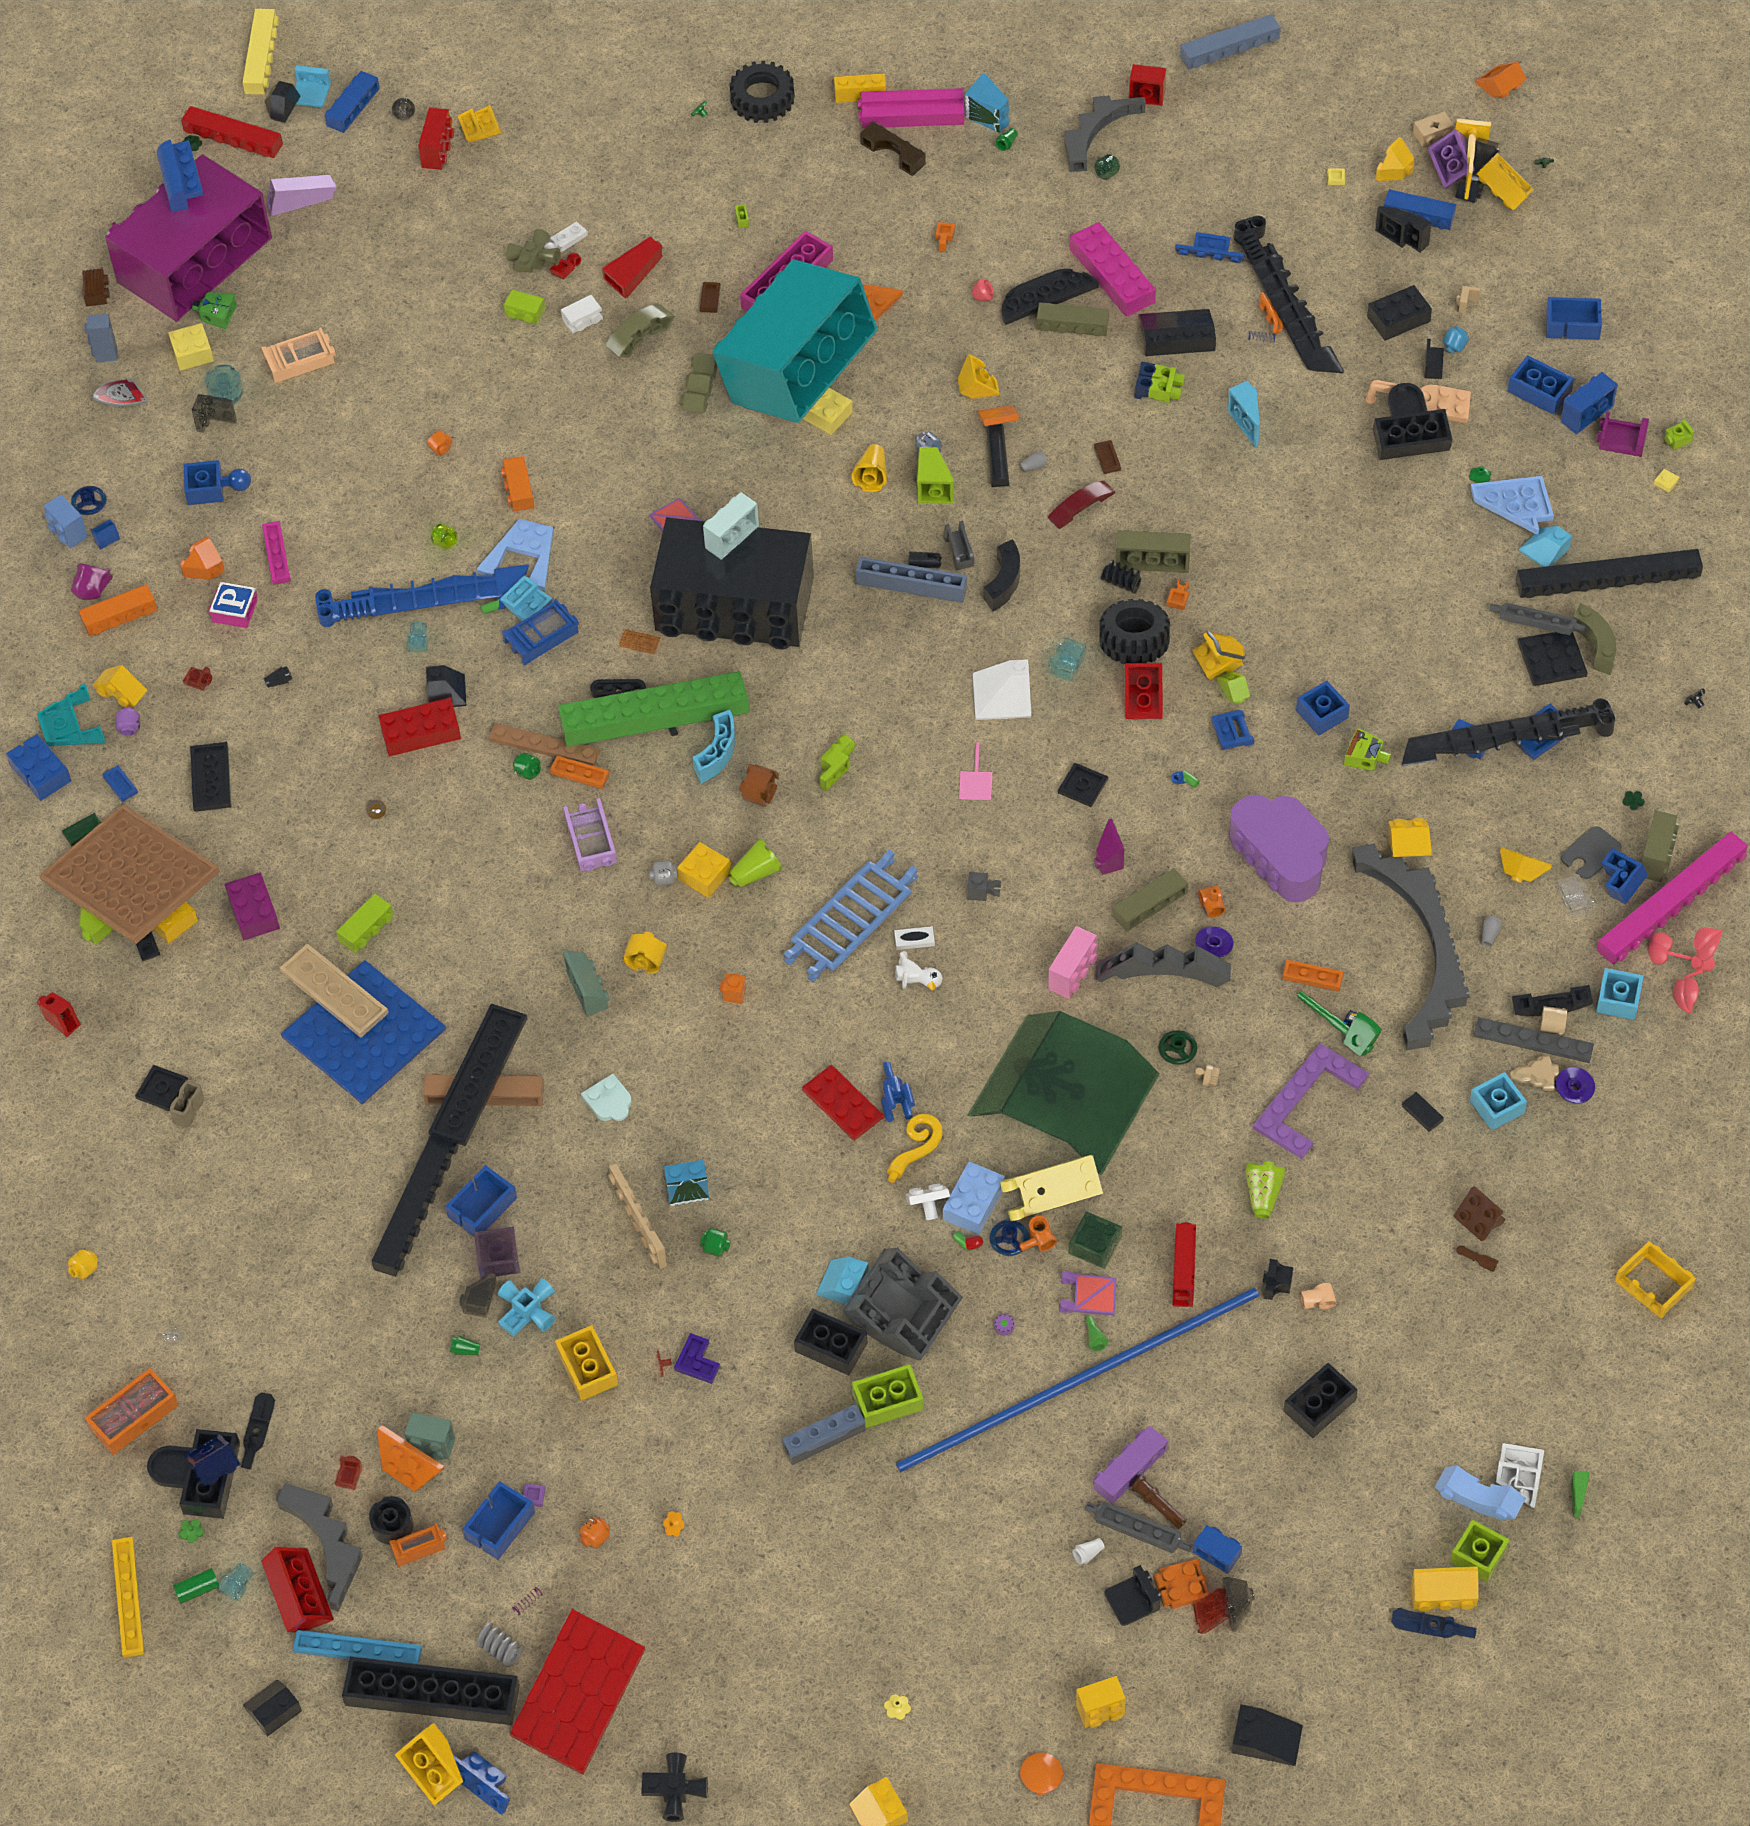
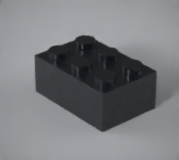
[1367,285,1432,341]
[794,1308,868,1376]
[1283,1363,1358,1438]

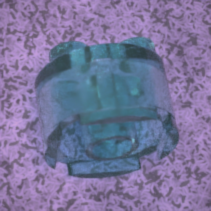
[205,365,243,406]

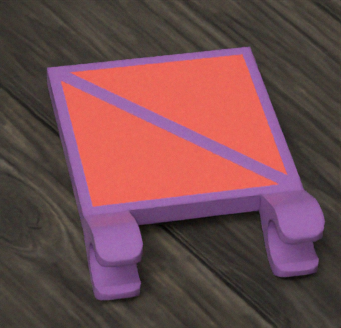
[649,498,702,531]
[1059,1271,1116,1315]

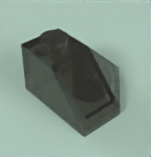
[1221,1577,1255,1632]

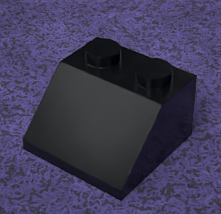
[243,1680,302,1737]

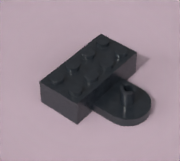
[1373,383,1453,460]
[147,1429,240,1519]

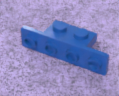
[1175,232,1245,263]
[453,1751,510,1815]

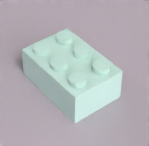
[703,492,759,560]

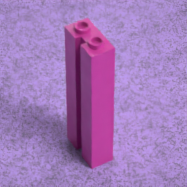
[858,88,964,128]

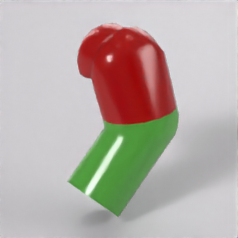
[952,1231,983,1250]

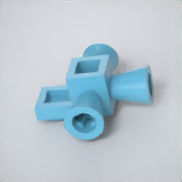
[498,1278,555,1337]

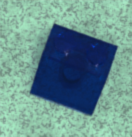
[184,1434,241,1486]

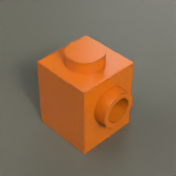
[720,973,746,1004]

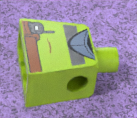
[1344,728,1392,771]

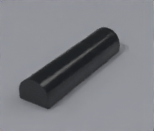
[986,423,1009,487]

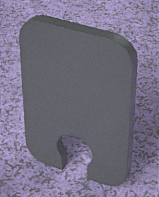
[1561,826,1622,879]

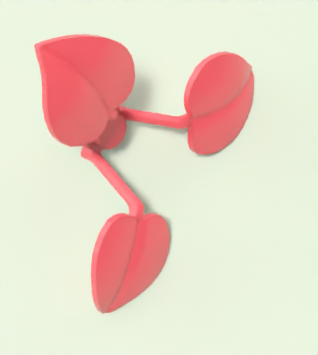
[1648,927,1723,1013]

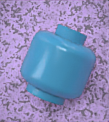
[1443,326,1469,353]

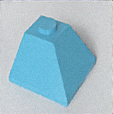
[1519,526,1572,567]

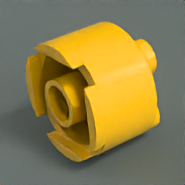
[623,931,667,974]

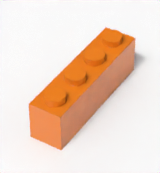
[79,584,157,636]

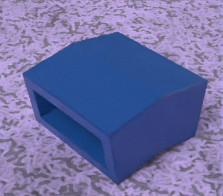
[91,520,120,550]

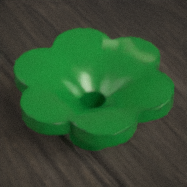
[691,101,708,117]
[1469,466,1491,483]

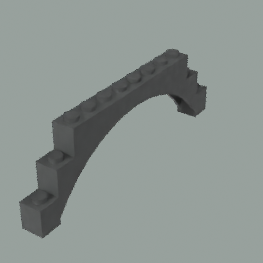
[1351,844,1470,1050]

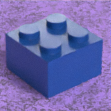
[1296,680,1350,736]

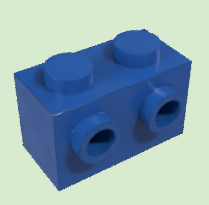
[1192,1525,1242,1574]

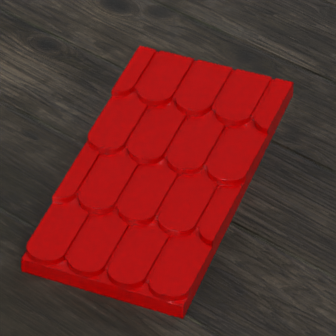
[510,1609,646,1775]

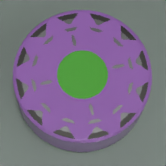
[994,1314,1014,1335]

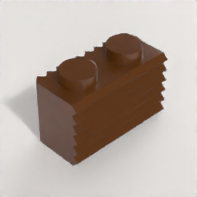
[82,268,110,307]

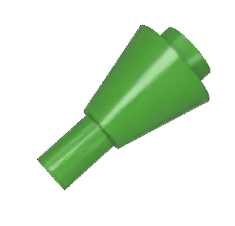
[1085,1316,1109,1351]

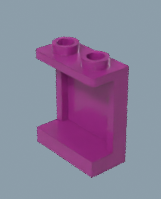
[1597,412,1649,457]

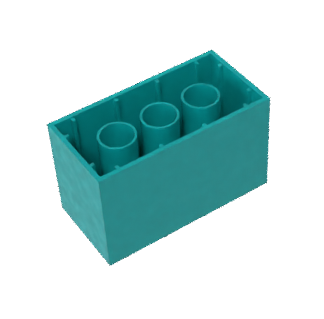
[712,259,878,423]

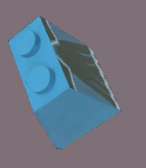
[965,73,1010,133]
[664,1160,709,1206]

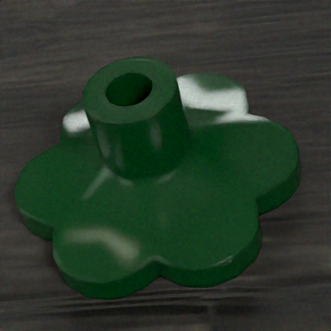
[182,135,202,151]

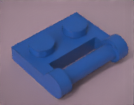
[1211,710,1255,750]

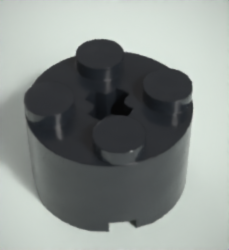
[369,1496,414,1545]

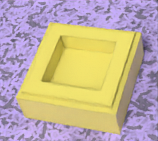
[1327,169,1345,185]

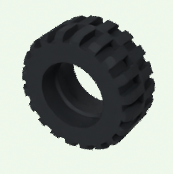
[1099,599,1170,665]

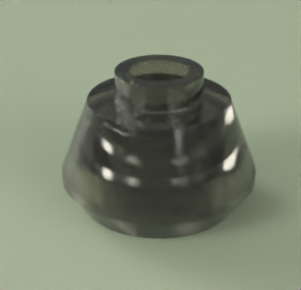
[392,98,415,121]

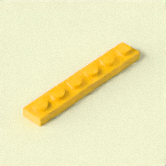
[112,1537,145,1658]

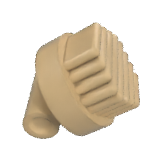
[1195,1064,1220,1087]

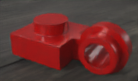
[550,252,581,280]

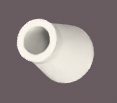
[1072,1538,1105,1565]

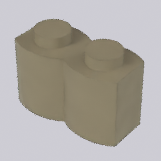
[170,1080,204,1128]

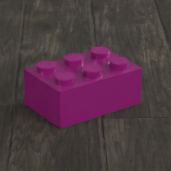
[224,872,280,941]

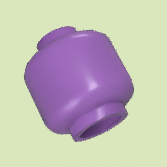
[116,707,140,736]

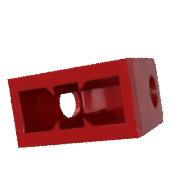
[37,992,81,1037]

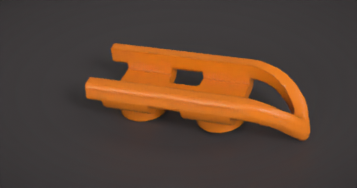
[1258,292,1283,334]

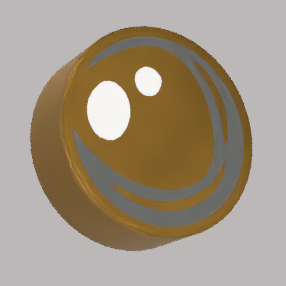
[367,800,386,819]

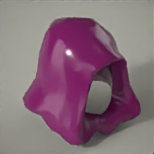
[71,563,113,600]

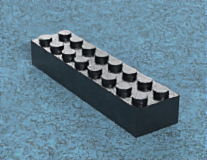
[342,1656,520,1725]

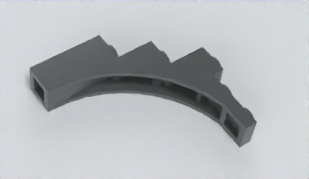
[1065,95,1146,172]

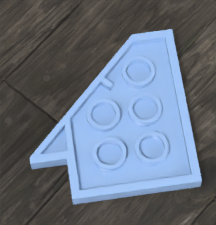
[1470,476,1554,534]

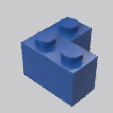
[1601,848,1648,905]

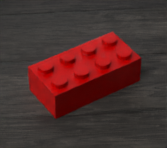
[378,697,461,757]

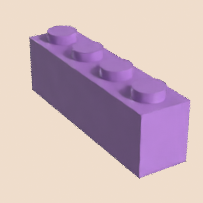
[1094,1426,1168,1505]

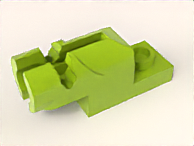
[820,734,856,791]

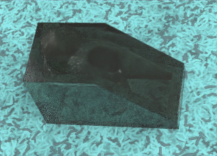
[459,1273,497,1318]

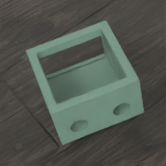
[405,1413,455,1460]

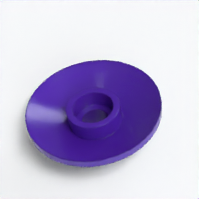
[1195,926,1234,958]
[1556,1067,1595,1104]

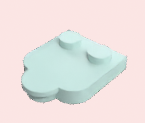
[581,1074,632,1121]

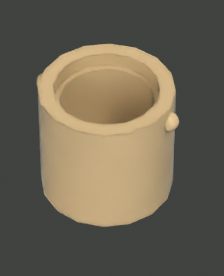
[1540,1006,1567,1035]

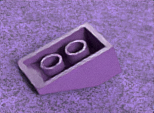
[1428,129,1474,189]

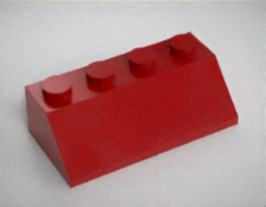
[261,1547,334,1633]

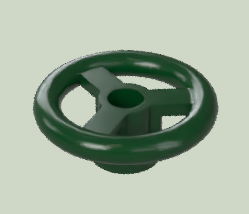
[1158,1030,1198,1065]

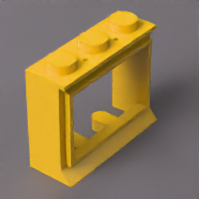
[1615,1241,1696,1319]

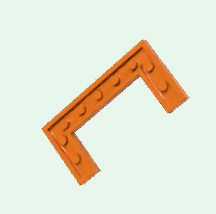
[1089,1763,1225,1826]

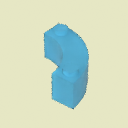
[692,710,735,783]

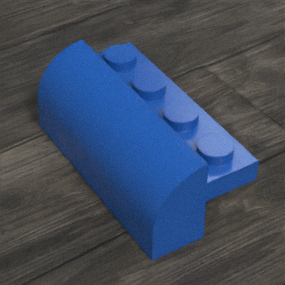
[156,140,203,213]

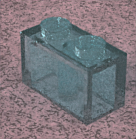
[1049,637,1086,682]

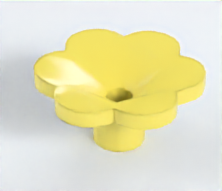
[884,1694,911,1720]

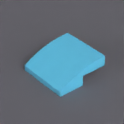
[500,575,553,621]

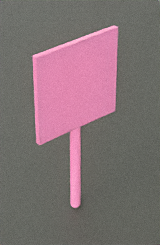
[959,742,992,800]

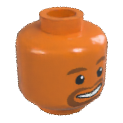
[579,1517,610,1549]

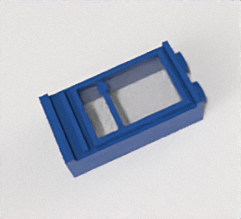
[502,599,579,665]

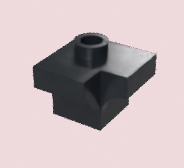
[1263,1259,1293,1300]

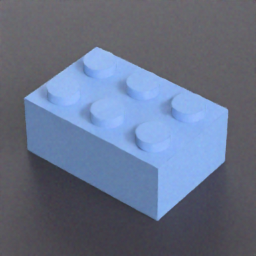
[943,1161,1005,1235]

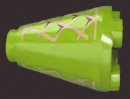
[1245,1161,1285,1219]

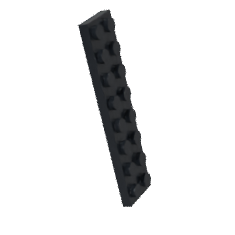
[429,1004,528,1146]

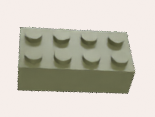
[1116,530,1191,573]

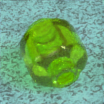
[431,523,458,550]

